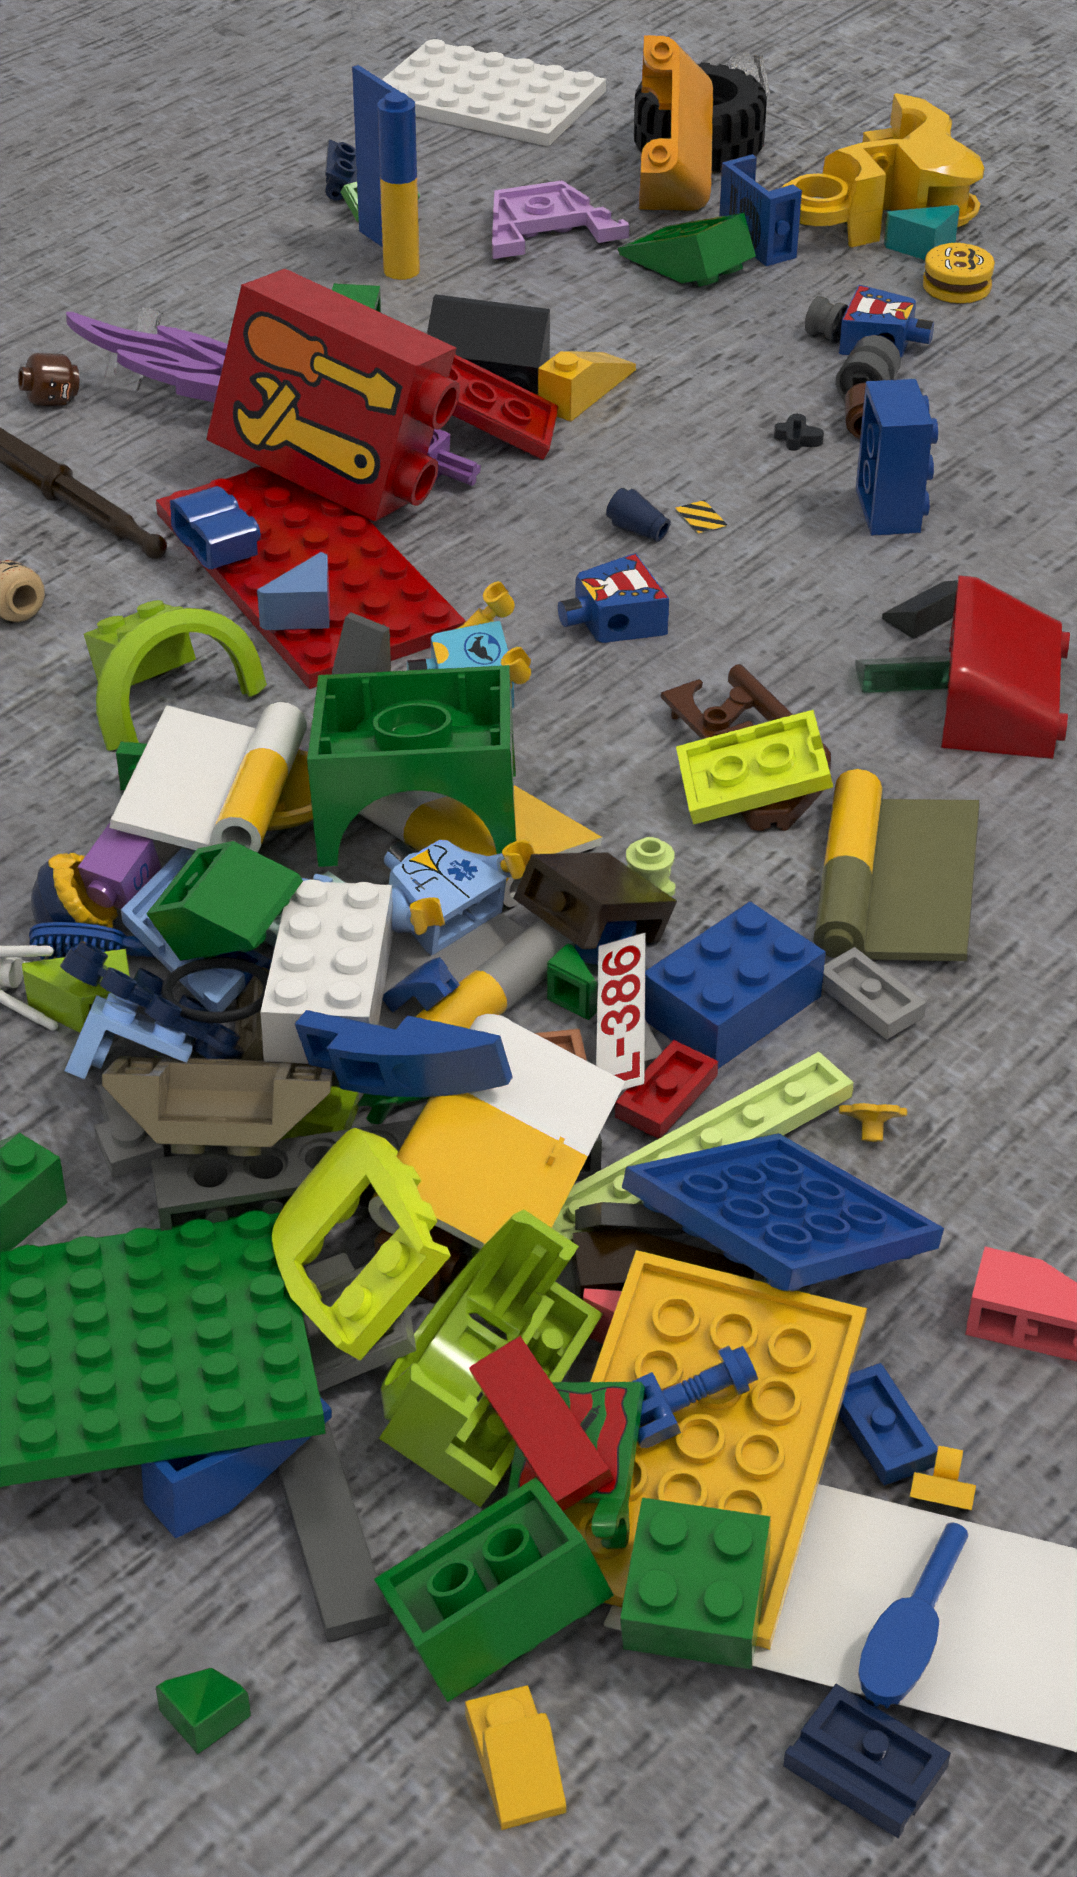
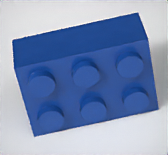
[856,379,938,536]
[645,901,826,1069]

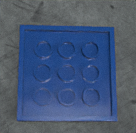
[622,1133,944,1291]

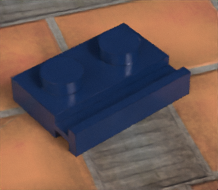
[783,1684,951,1839]

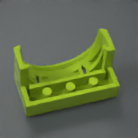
[379,1210,603,1507]

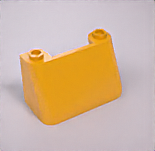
[639,35,713,211]

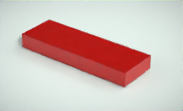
[468,1336,614,1511]

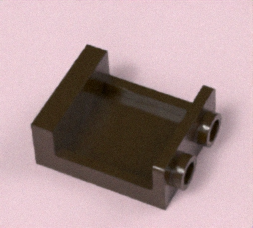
[513,852,677,949]

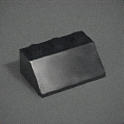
[427,294,550,395]

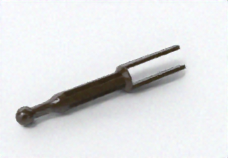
[0,427,167,559]

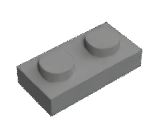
[822,947,926,1040]

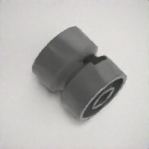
[836,335,901,400]

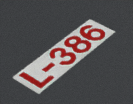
[596,933,645,1090]

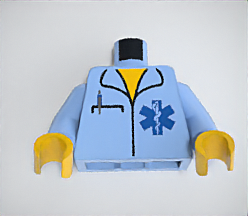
[384,840,535,956]

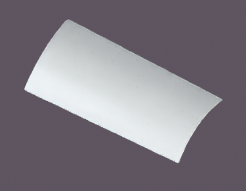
[603,1484,1077,1752]

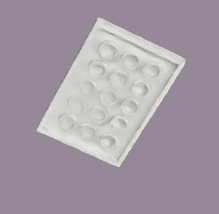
[382,39,606,147]

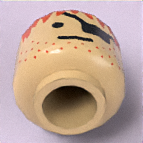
[0,560,45,622]

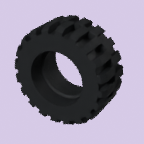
[634,62,767,172]

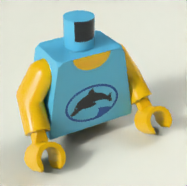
[407,581,531,708]

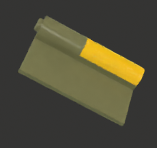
[813,769,980,961]

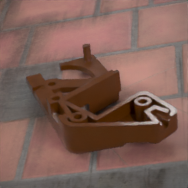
[661,664,831,831]

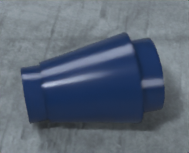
[606,488,671,542]

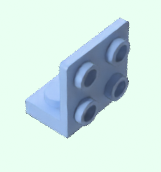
[64,993,194,1079]

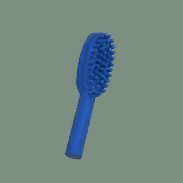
[29,922,156,960]
[858,1522,968,1708]

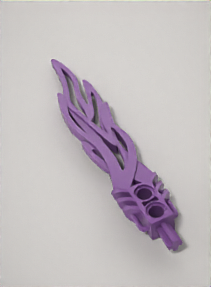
[66,312,481,486]

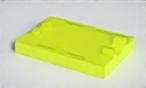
[676,710,834,825]

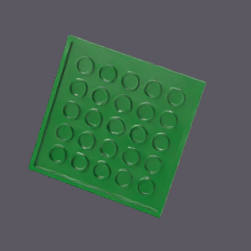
[0,1211,326,1487]

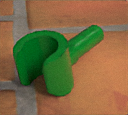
[357,1094,430,1125]

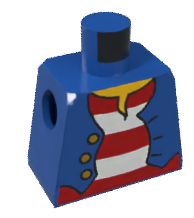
[839,285,934,358]
[558,553,669,643]

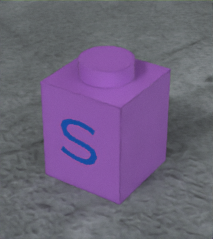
[78,823,161,909]

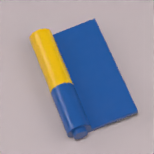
[352,65,420,280]

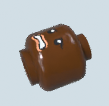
[18,353,80,406]

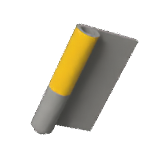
[378,913,574,1029]

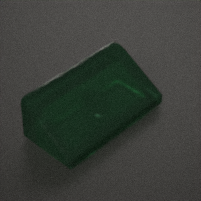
[855,656,950,693]

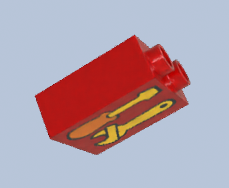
[206,269,460,521]

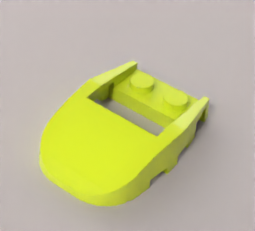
[272,1128,451,1361]

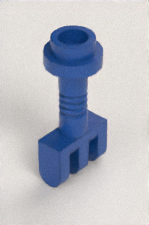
[632,1345,758,1448]

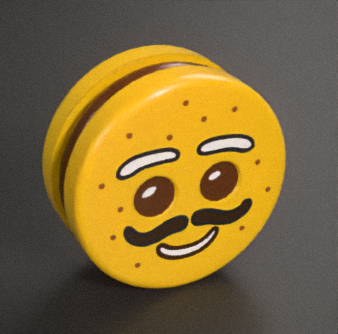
[923,243,995,304]

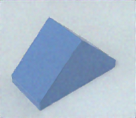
[257,552,330,630]

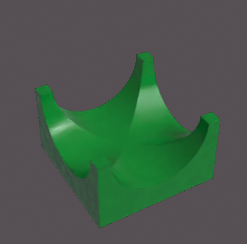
[307,665,517,867]

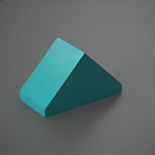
[884,205,960,260]

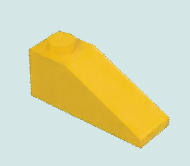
[538,351,636,422]

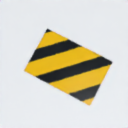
[675,500,728,534]

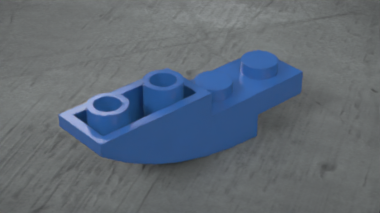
[294,1010,513,1097]

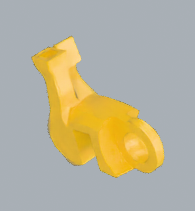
[783,93,985,248]

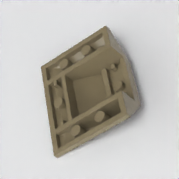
[102,1056,335,1156]

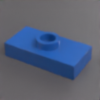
[839,1363,938,1486]

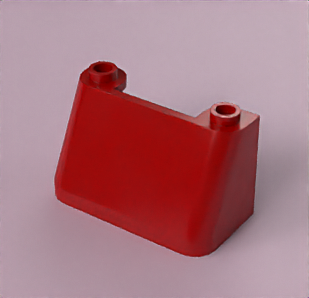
[941,575,1070,759]

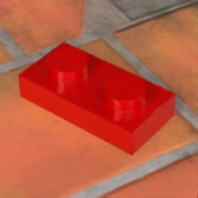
[615,1040,718,1139]

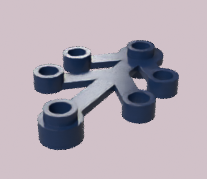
[60,941,244,1059]

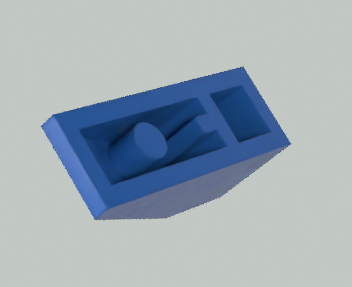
[141,1397,332,1539]

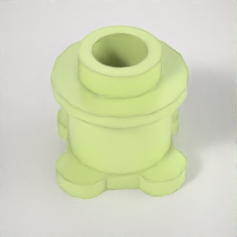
[626,837,676,897]

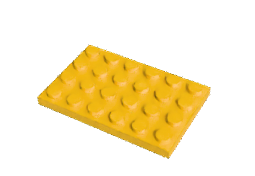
[563,1250,867,1650]

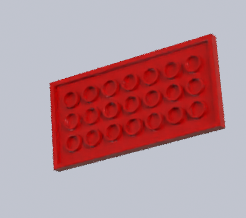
[156,467,466,689]

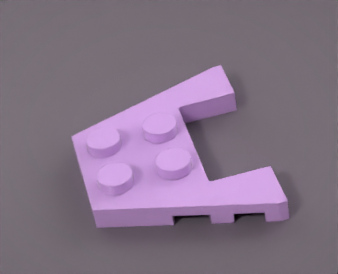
[492,180,629,259]

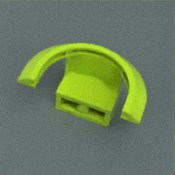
[83,600,267,751]

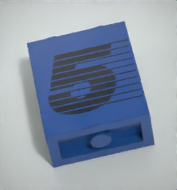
[719,154,802,267]

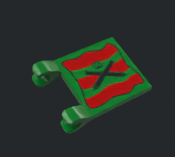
[507,1382,645,1549]

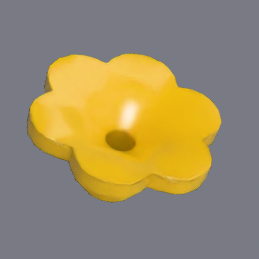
[839,1103,907,1142]

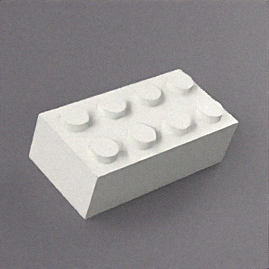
[260,880,393,1064]

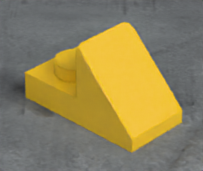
[465,1685,566,1830]

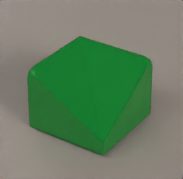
[547,943,598,1020]
[155,1668,251,1754]

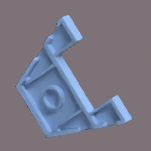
[121,848,333,1012]

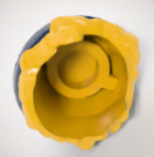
[31,853,118,928]

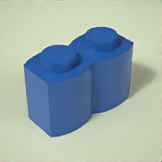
[170,486,261,569]

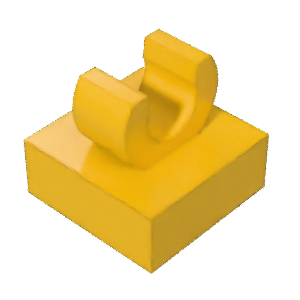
[910,1445,976,1511]

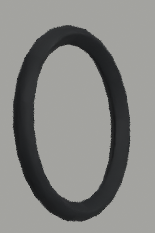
[161,957,269,1023]

